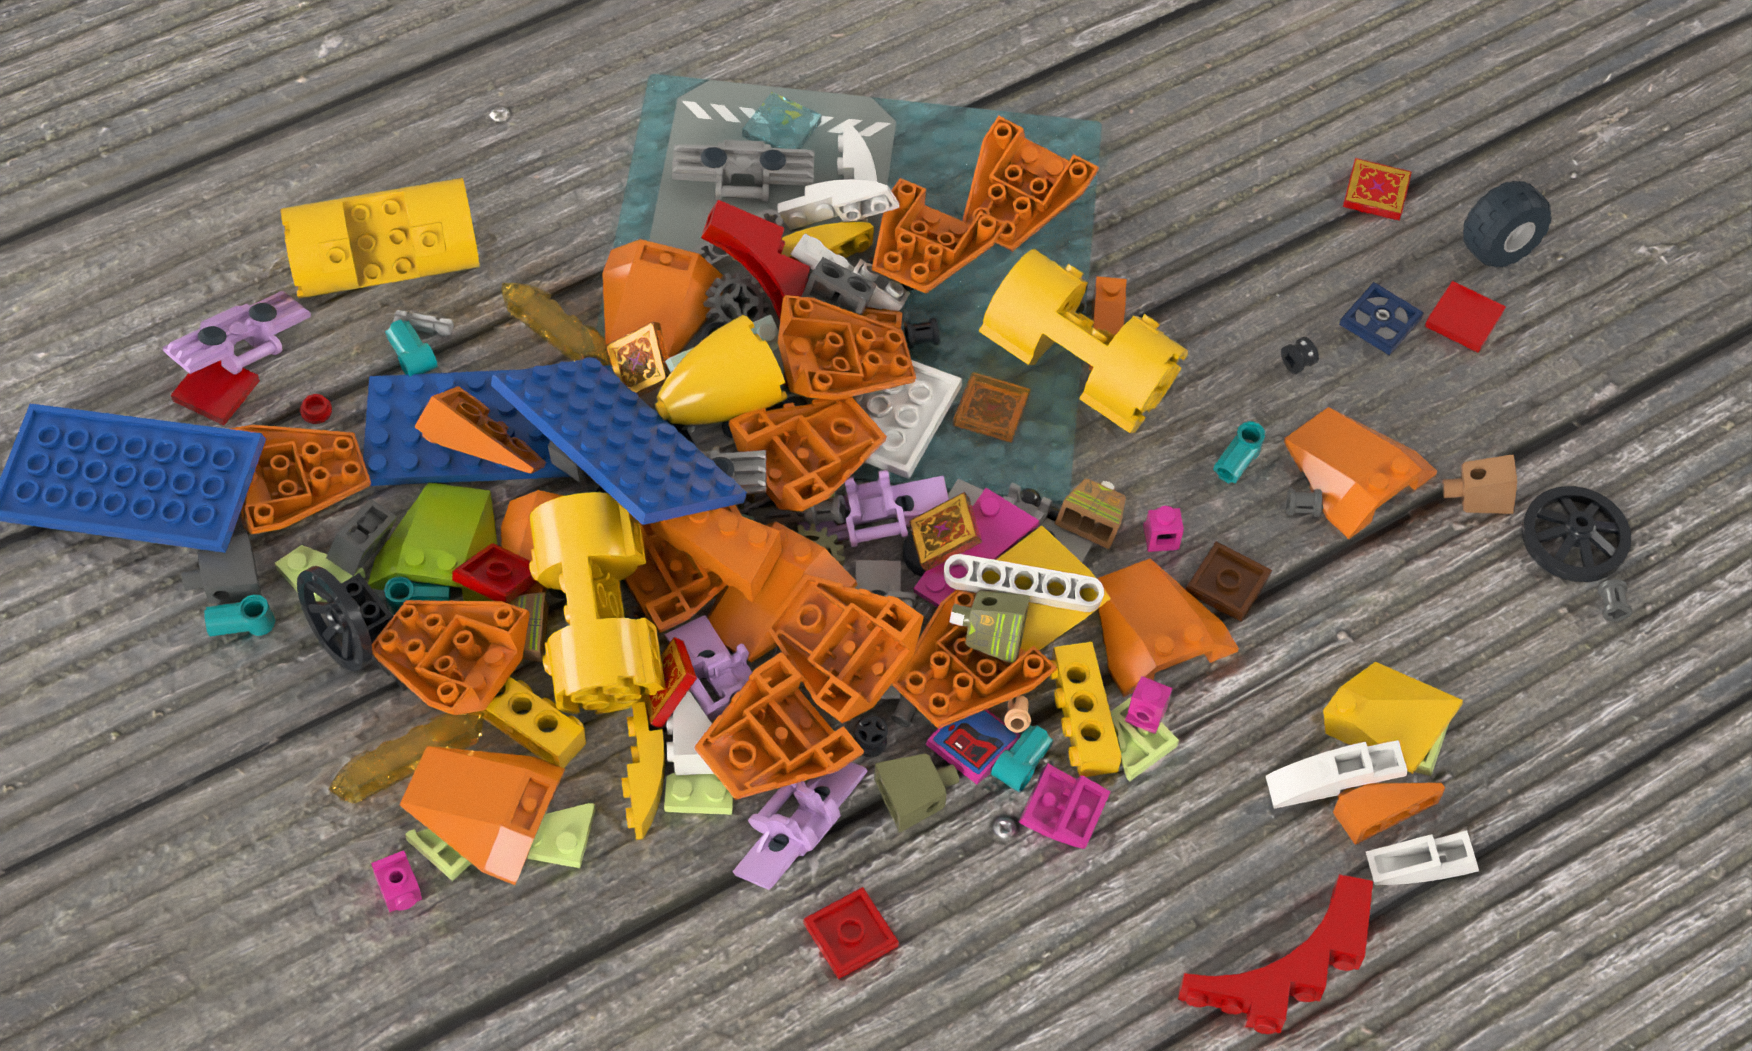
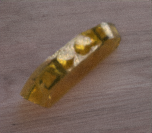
[501,283,610,366]
[328,711,485,804]

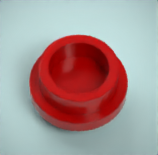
[300,394,332,424]

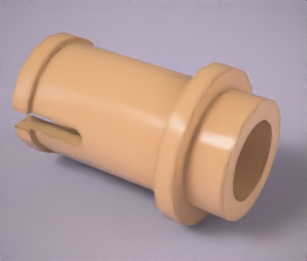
[1004,695,1031,733]

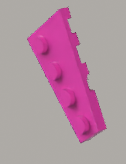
[913,488,1040,608]

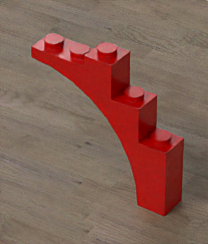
[701,200,811,387]
[1178,874,1373,1034]

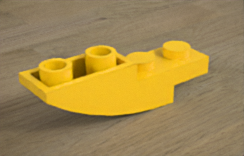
[781,222,874,263]
[621,702,665,840]

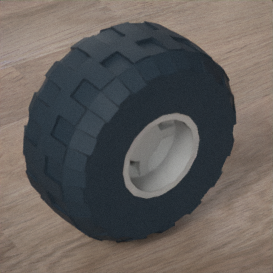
[1463,181,1552,267]

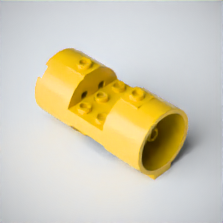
[280,178,480,299]
[979,249,1188,433]
[529,492,666,714]

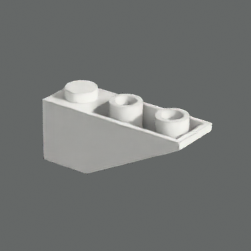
[667,690,714,775]

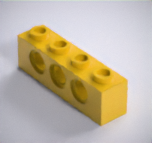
[1049,642,1122,777]
[475,677,586,768]

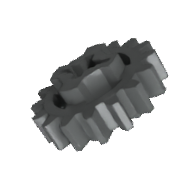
[703,271,771,324]

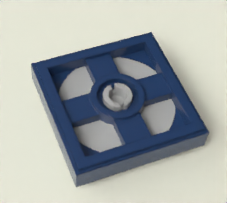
[1339,282,1424,356]

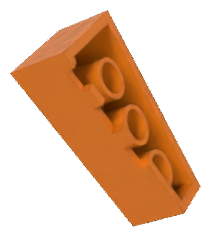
[650,508,782,603]

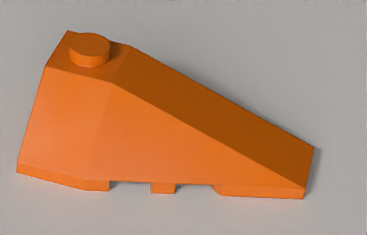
[415,386,546,474]
[501,490,564,595]

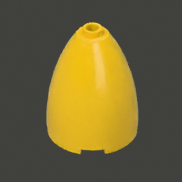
[654,315,788,425]

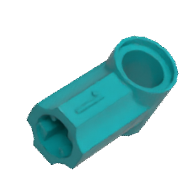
[385,319,438,376]
[1213,421,1265,483]
[384,577,451,616]
[204,594,275,637]
[991,725,1053,793]

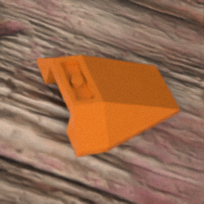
[962,115,1099,252]
[872,178,1006,294]
[602,239,724,371]
[778,295,916,400]
[229,425,371,535]
[892,589,1057,729]
[372,600,530,715]
[400,746,566,885]

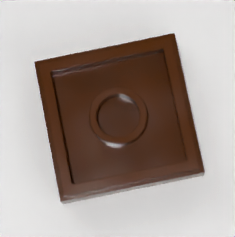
[1186,541,1272,622]

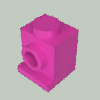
[1143,506,1184,552]
[1125,676,1172,734]
[371,850,422,913]

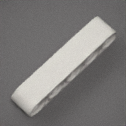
[944,554,1104,612]

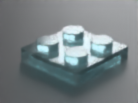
[742,92,822,149]

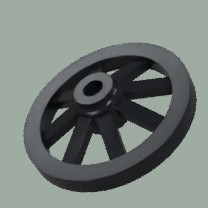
[1522,486,1631,582]
[297,566,373,671]

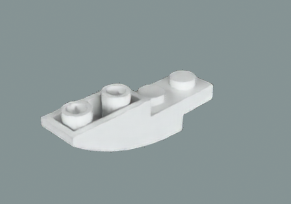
[837,122,877,223]
[778,179,899,230]
[790,233,910,311]
[1266,740,1407,809]

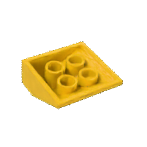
[982,525,1111,652]
[1323,662,1463,774]

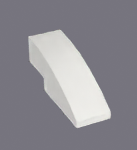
[1366,831,1479,885]

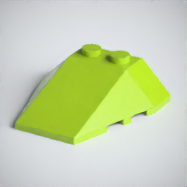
[368,482,498,601]

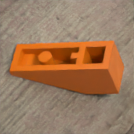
[1089,276,1127,370]
[1333,783,1445,845]

